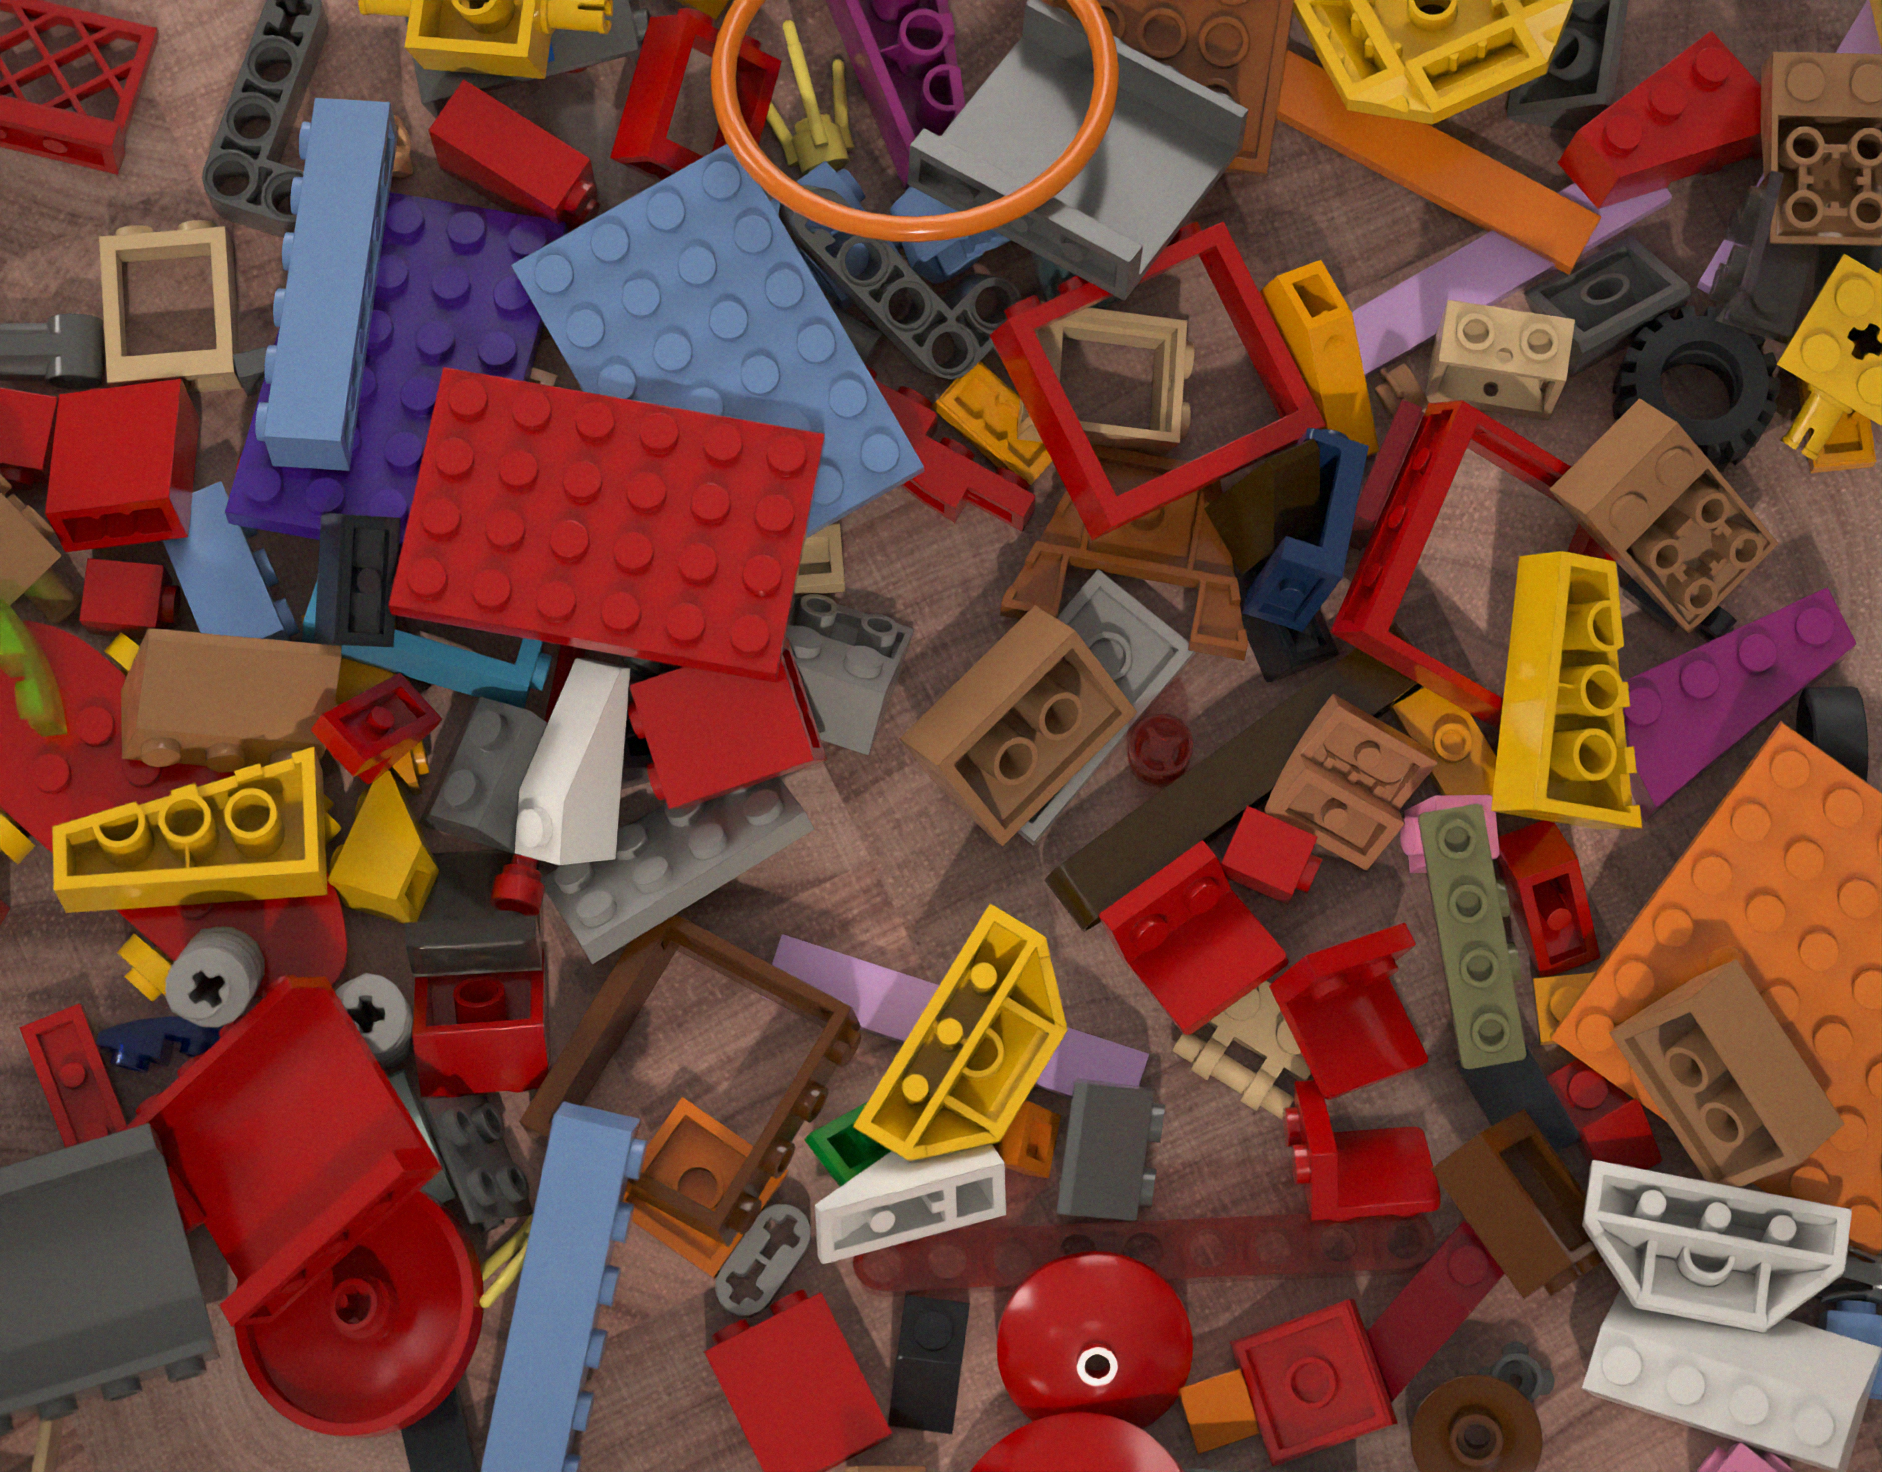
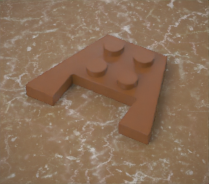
[1000,444,1248,661]

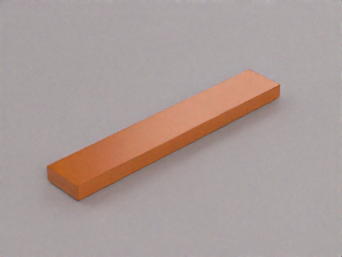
[1277,50,1601,275]

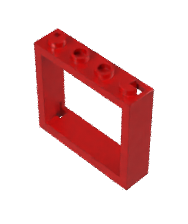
[989,221,1326,541]
[1330,400,1615,730]

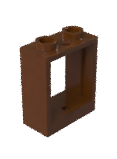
[1431,1109,1604,1299]

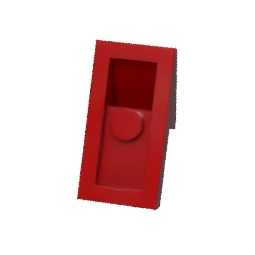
[310,673,442,784]
[1546,1059,1663,1170]

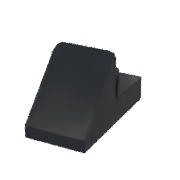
[888,1294,970,1435]

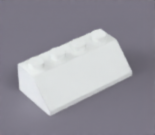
[1582,1287,1882,1472]

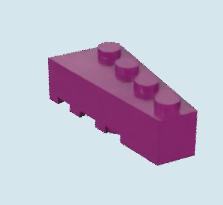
[826,0,966,190]
[1623,587,1857,822]

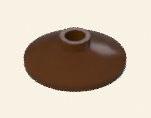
[1410,1374,1543,1472]

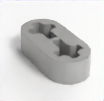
[715,1204,811,1318]

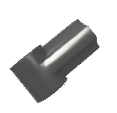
[0,313,104,389]

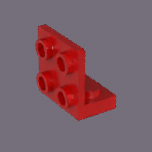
[1098,840,1289,1035]
[1269,922,1428,1100]

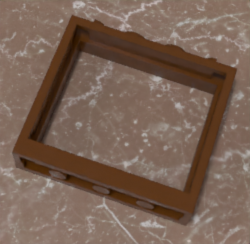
[519,914,861,1248]

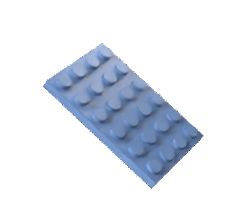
[511,144,925,538]

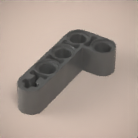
[202,0,329,238]
[778,185,1022,379]

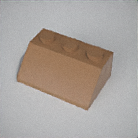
[899,605,1138,847]
[121,628,342,772]
[1609,959,1844,1188]

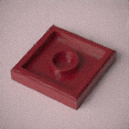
[1349,399,1424,551]

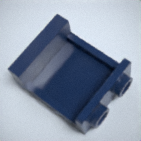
[1242,428,1369,632]

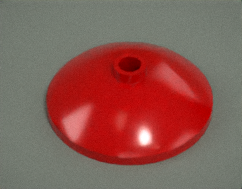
[996,1251,1193,1429]

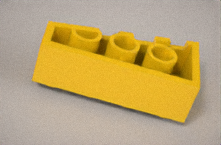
[1491,551,1642,830]
[53,747,327,913]

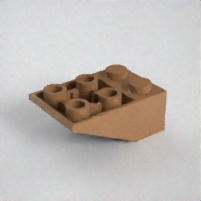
[1761,52,1882,246]
[1549,398,1779,634]

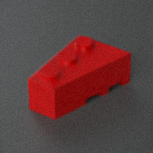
[1557,30,1763,209]

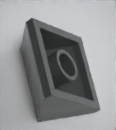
[1507,0,1629,132]
[1523,235,1691,377]

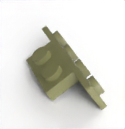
[1418,804,1526,1069]

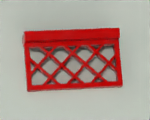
[0,0,159,175]

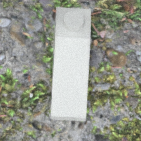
[515,658,630,865]
[815,1144,1006,1264]

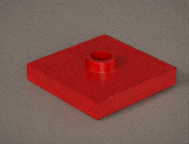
[1230,1299,1398,1467]

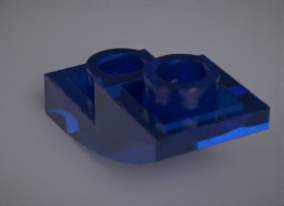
[96,1016,226,1073]

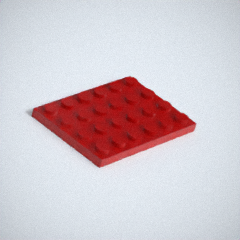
[389,367,825,683]

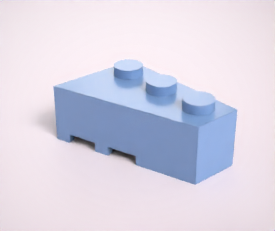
[163,481,300,641]

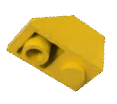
[328,771,439,927]

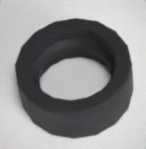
[1795,686,1868,782]

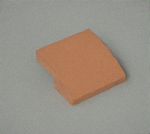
[1264,694,1438,871]

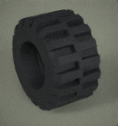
[1612,306,1780,473]

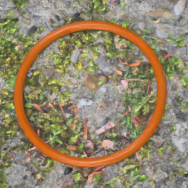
[710,0,1119,242]

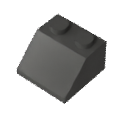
[419,697,548,856]
[1057,1078,1166,1221]

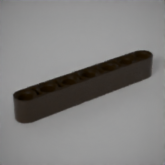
[1044,623,1422,932]

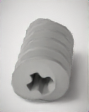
[166,927,265,1027]
[336,973,414,1071]

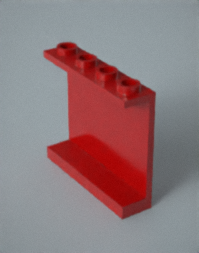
[122,974,443,1327]

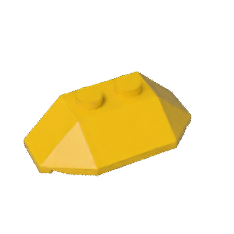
[853,904,1068,1162]

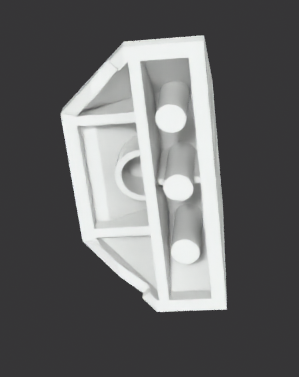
[1582,1160,1852,1332]

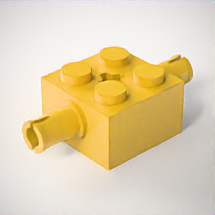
[358,0,613,79]
[1777,253,1882,461]

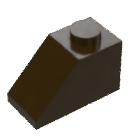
[1204,438,1320,574]

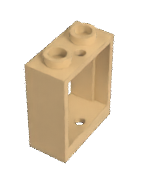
[99,220,242,393]
[1425,300,1575,420]
[1017,301,1194,457]

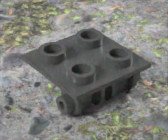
[421,1095,534,1233]

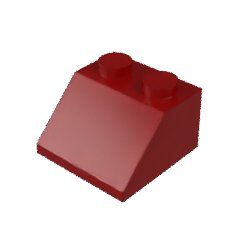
[412,949,551,1098]

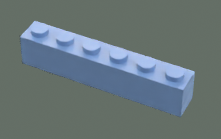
[256,98,398,471]
[481,1102,647,1472]

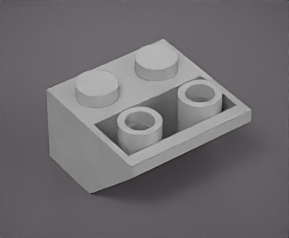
[786,594,914,755]

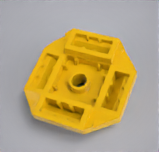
[1294,0,1574,125]

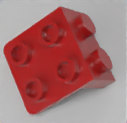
[1283,1080,1441,1221]

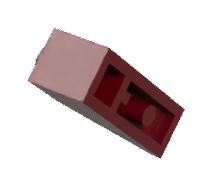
[1366,1220,1505,1403]

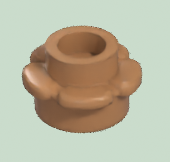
[1374,363,1429,420]

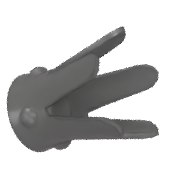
[1813,1244,1882,1305]

